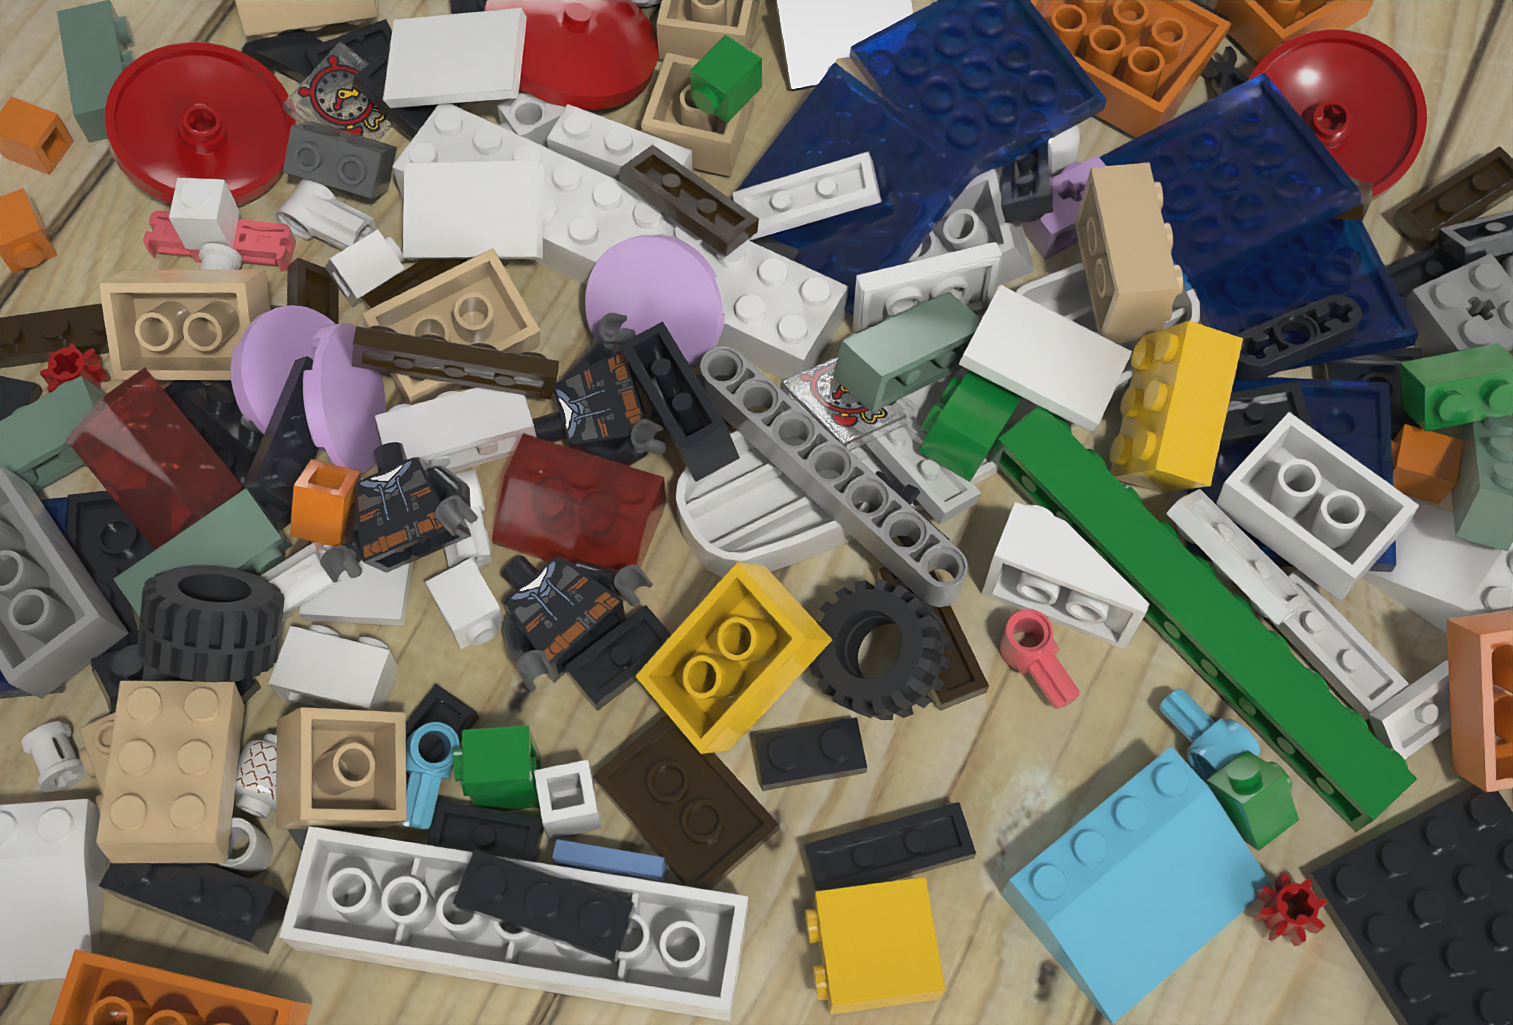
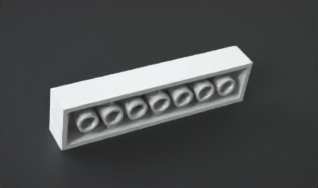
[279,826,749,1022]

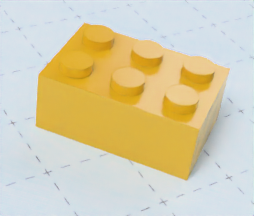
[1109,321,1243,493]
[635,562,832,754]

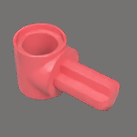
[999,609,1080,709]

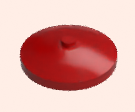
[484,0,659,110]
[1236,29,1427,201]
[105,42,296,206]

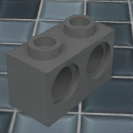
[283,121,397,199]

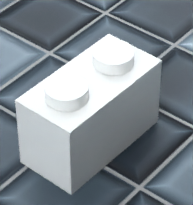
[268,625,399,711]

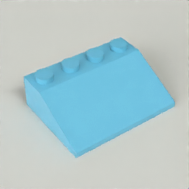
[1001,746,1273,1025]

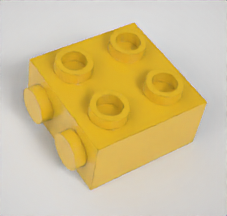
[805,877,946,1015]

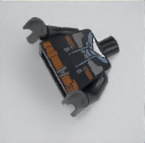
[533,313,666,472]
[320,442,478,583]
[502,556,653,691]

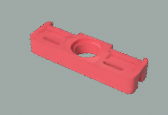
[143,211,296,272]

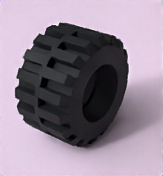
[137,566,285,682]
[809,580,951,720]

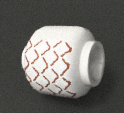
[235,734,277,819]

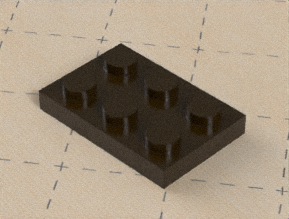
[592,714,779,890]

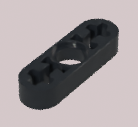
[1235,295,1362,381]

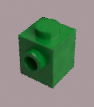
[690,35,762,123]
[1207,750,1299,851]

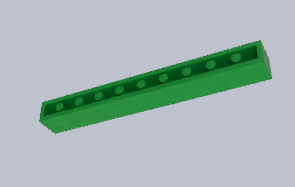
[991,406,1417,832]

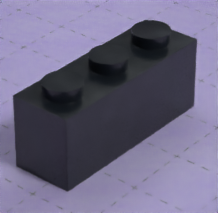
[619,321,740,482]
[99,862,289,954]

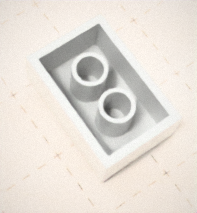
[1216,412,1419,601]

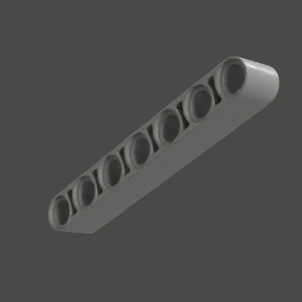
[700,346,968,607]

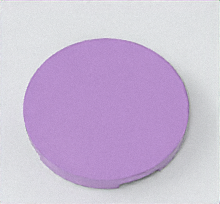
[585,234,725,369]
[231,305,335,453]
[303,323,386,473]

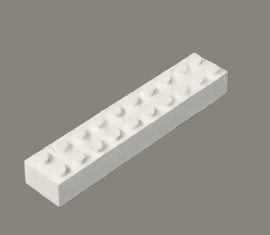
[392,103,848,388]

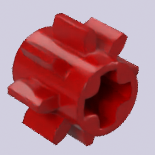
[40,344,109,393]
[1253,873,1328,947]

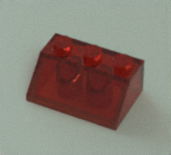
[66,367,244,550]
[492,433,667,570]

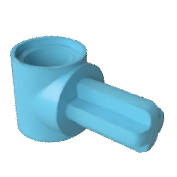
[1159,688,1260,784]
[401,722,460,829]

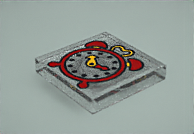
[283,42,394,141]
[780,357,919,451]

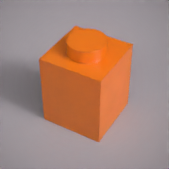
[0,96,74,175]
[0,188,57,273]
[1377,424,1464,504]
[290,459,361,547]

